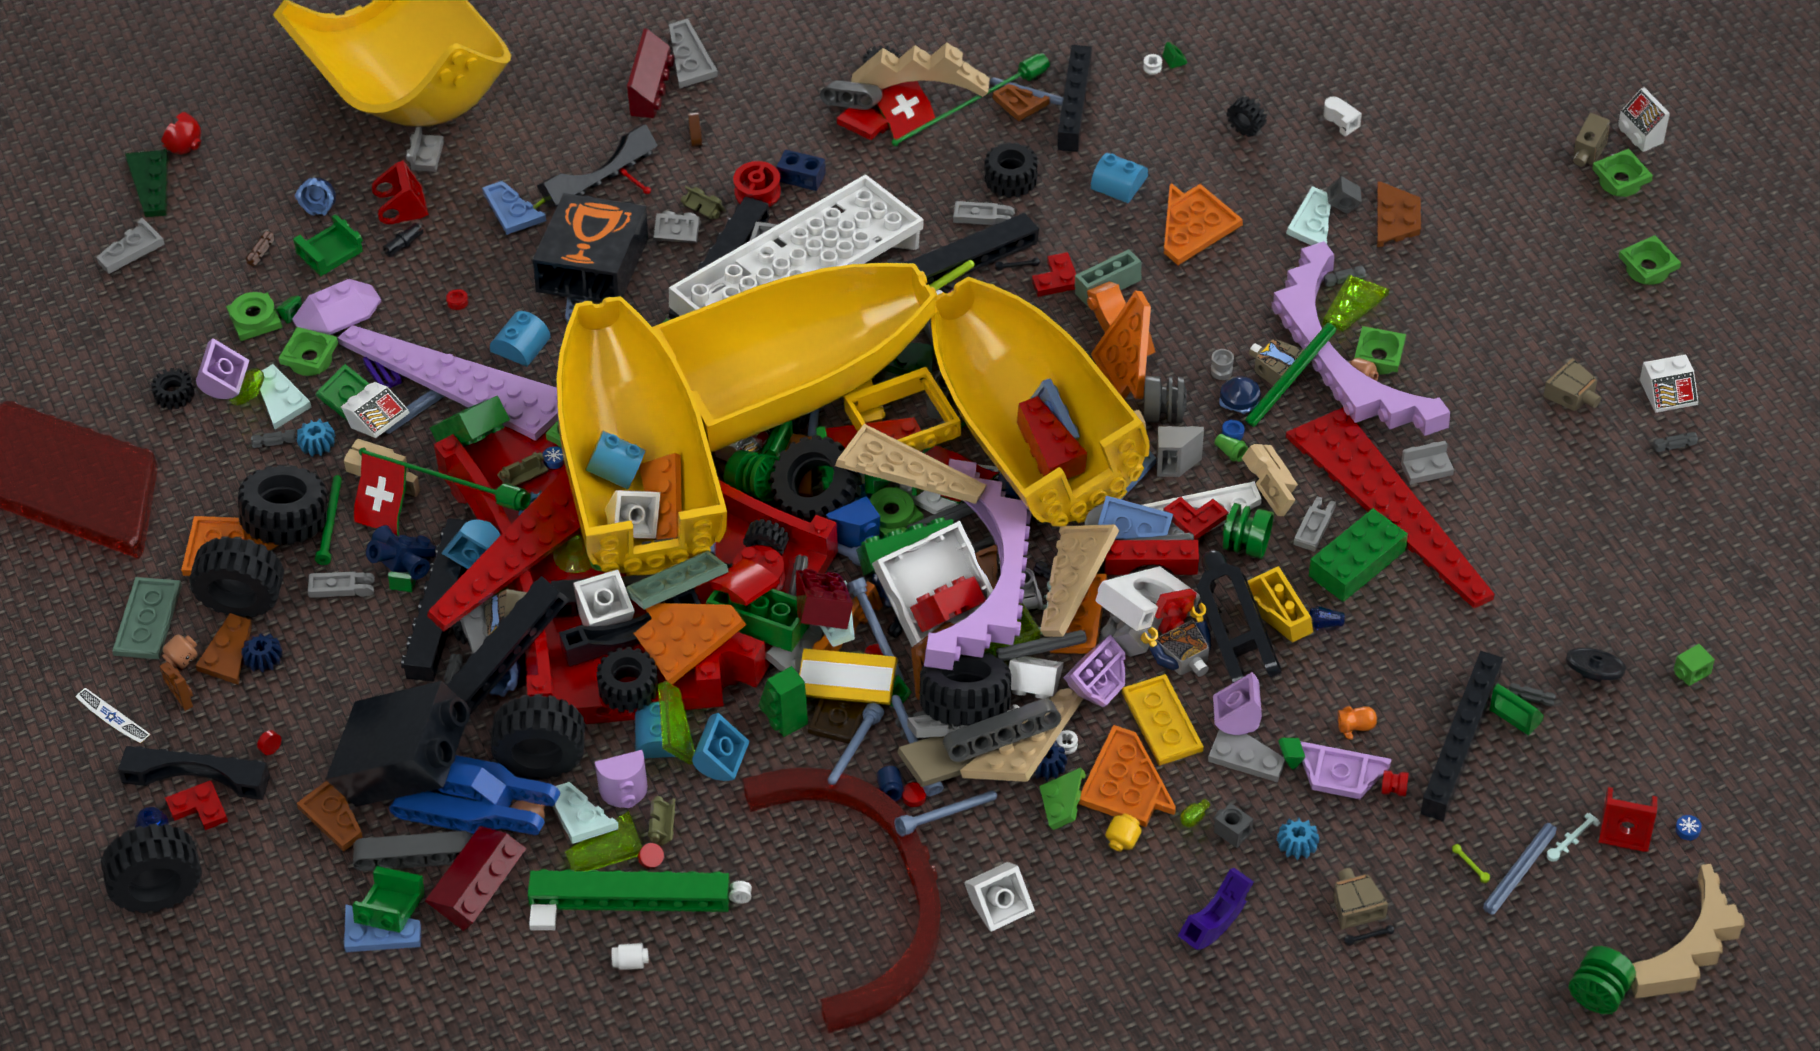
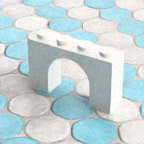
[1095,566,1200,631]

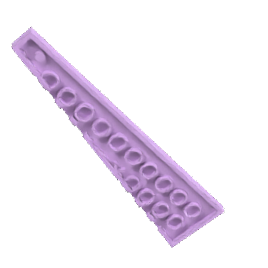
[337,325,558,441]

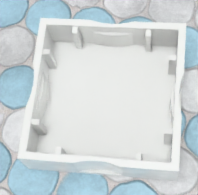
[872,521,993,647]

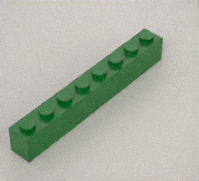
[528,869,730,912]

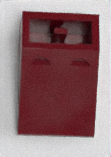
[795,569,853,629]

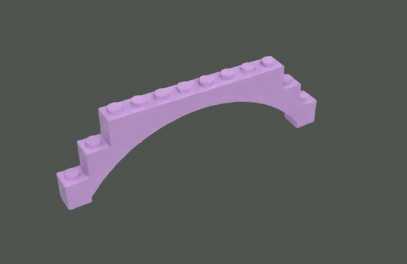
[1272,241,1450,436]
[924,459,1031,670]

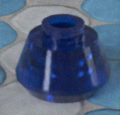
[135,807,169,827]

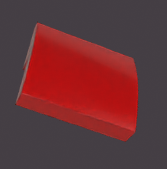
[837,108,889,140]
[710,559,780,606]

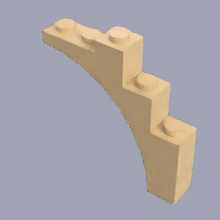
[851,42,990,97]
[1631,864,1744,998]

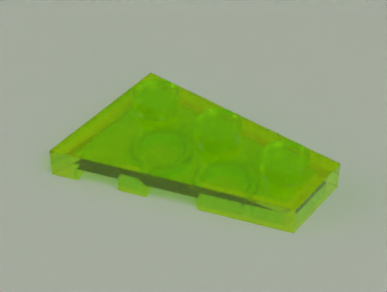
[1323,275,1389,331]
[658,681,695,765]
[565,811,642,871]

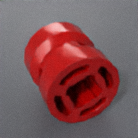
[1381,770,1408,797]

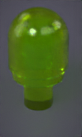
[1180,798,1211,827]

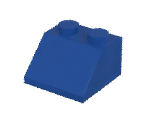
[826,496,880,548]

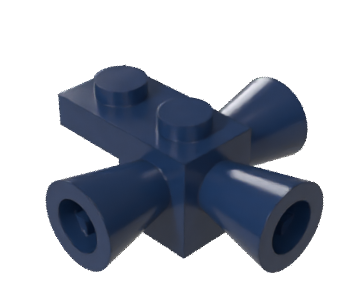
[366,525,436,580]

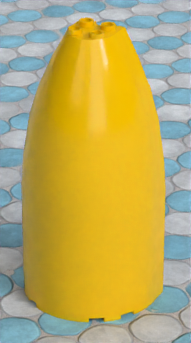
[652,263,937,452]
[931,277,1150,526]
[556,296,727,576]

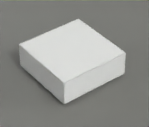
[529,904,557,930]

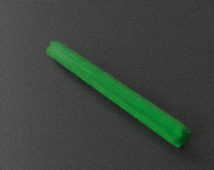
[1245,323,1336,427]

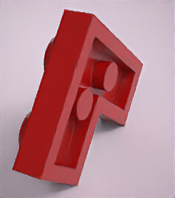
[1032,252,1077,297]
[1163,496,1229,540]
[1155,588,1197,634]
[165,780,228,830]

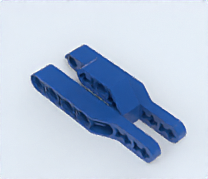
[389,755,561,835]

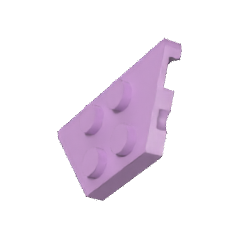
[1300,741,1391,799]

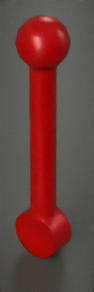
[619,168,651,195]

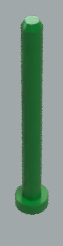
[315,475,342,565]

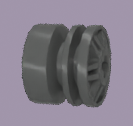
[1144,375,1187,423]

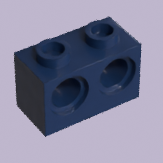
[776,149,826,191]

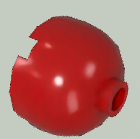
[161,112,202,155]

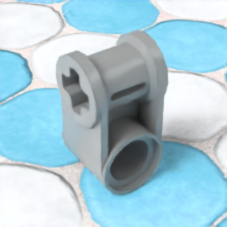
[1018,568,1043,613]

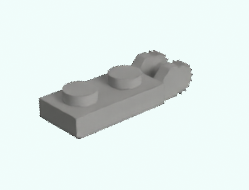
[953,201,1015,225]
[1293,496,1336,552]
[308,572,375,598]

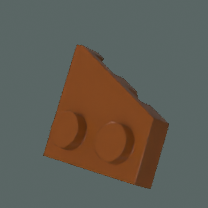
[992,84,1050,122]
[159,662,193,711]

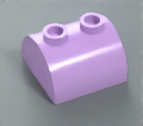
[196,338,249,399]
[1213,672,1262,735]
[595,750,648,808]

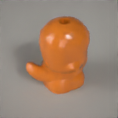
[1338,706,1377,740]

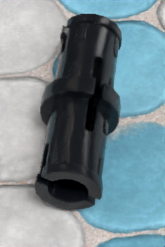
[382,222,424,257]

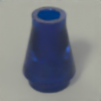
[1309,606,1345,629]

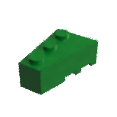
[758,666,808,737]

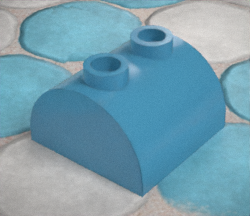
[1091,153,1148,204]
[490,311,551,367]
[586,431,645,489]
[442,520,501,569]
[635,702,684,758]
[692,713,750,781]

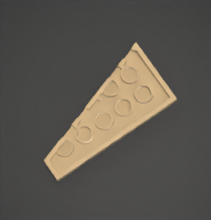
[835,424,987,504]
[1040,524,1119,637]
[960,688,1084,782]

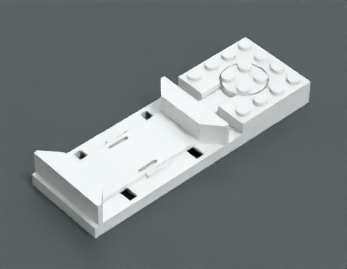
[669,174,924,316]

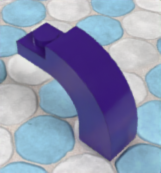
[1178,868,1254,950]

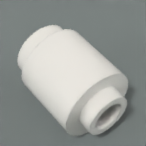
[612,943,649,970]

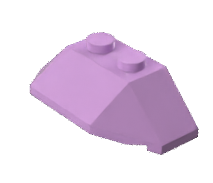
[292,279,381,335]
[1063,635,1125,707]

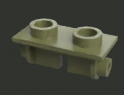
[681,186,726,219]
[497,452,548,486]
[648,796,676,847]

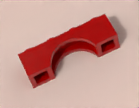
[1104,540,1199,575]

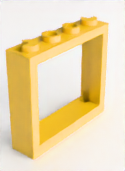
[844,367,961,451]

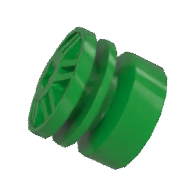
[724,449,780,503]
[1222,503,1274,559]
[1568,946,1636,1015]

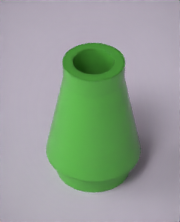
[1214,434,1248,462]

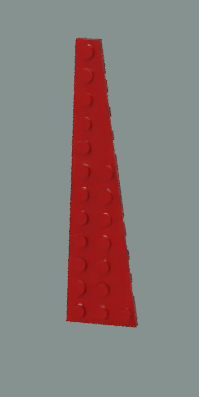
[1286,407,1495,609]
[427,468,581,631]

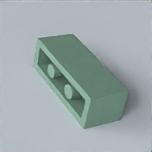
[1075,249,1141,307]

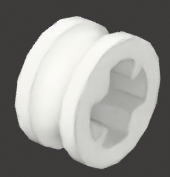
[1143,54,1162,74]
[1056,730,1078,755]
[729,881,752,903]

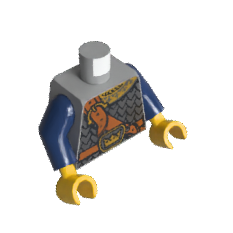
[1141,603,1211,677]

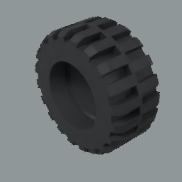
[770,435,862,523]
[238,465,327,545]
[189,536,284,618]
[920,654,1012,727]
[491,694,585,779]
[101,824,202,913]

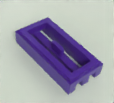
[363,356,402,388]

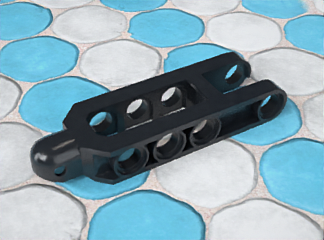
[1197,550,1282,683]

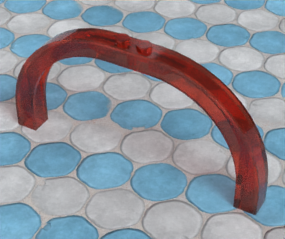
[742,768,941,1033]

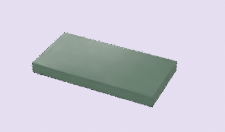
[626,551,729,609]
[112,577,182,660]

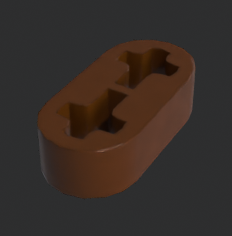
[688,112,702,147]

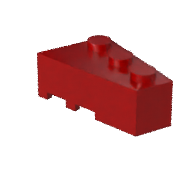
[910,576,986,633]

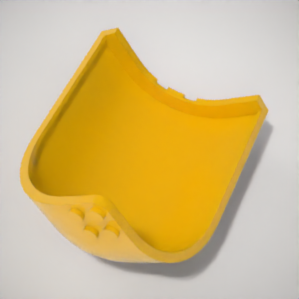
[273,0,511,127]

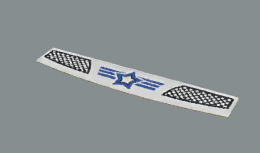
[75,688,150,743]

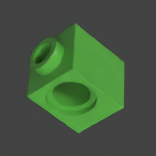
[1674,644,1715,686]

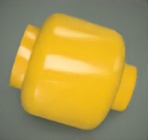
[1105,813,1142,852]

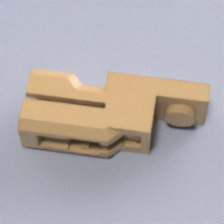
[344,439,420,497]
[1242,444,1298,516]

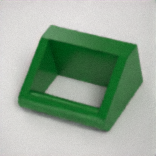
[760,420,793,459]
[1490,683,1544,736]

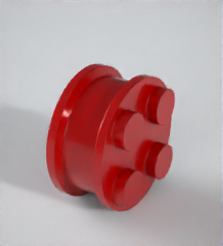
[733,161,781,207]
[732,545,785,591]

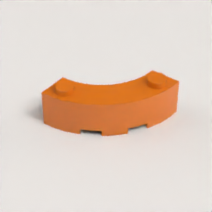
[1087,281,1155,356]

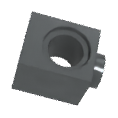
[1327,176,1362,214]
[1213,803,1253,848]

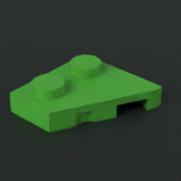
[1039,768,1086,830]

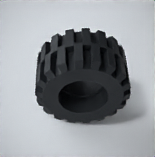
[984,142,1038,198]
[596,647,658,712]

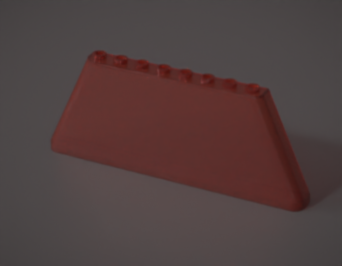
[0,401,158,559]

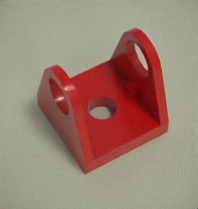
[371,160,429,224]
[1598,787,1657,852]

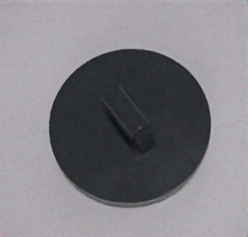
[1566,648,1626,682]

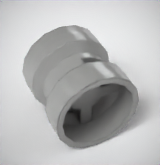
[1211,349,1234,380]

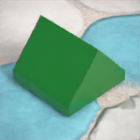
[1162,42,1188,69]
[275,296,302,324]
[388,571,416,592]
[890,675,912,707]
[1278,738,1306,770]

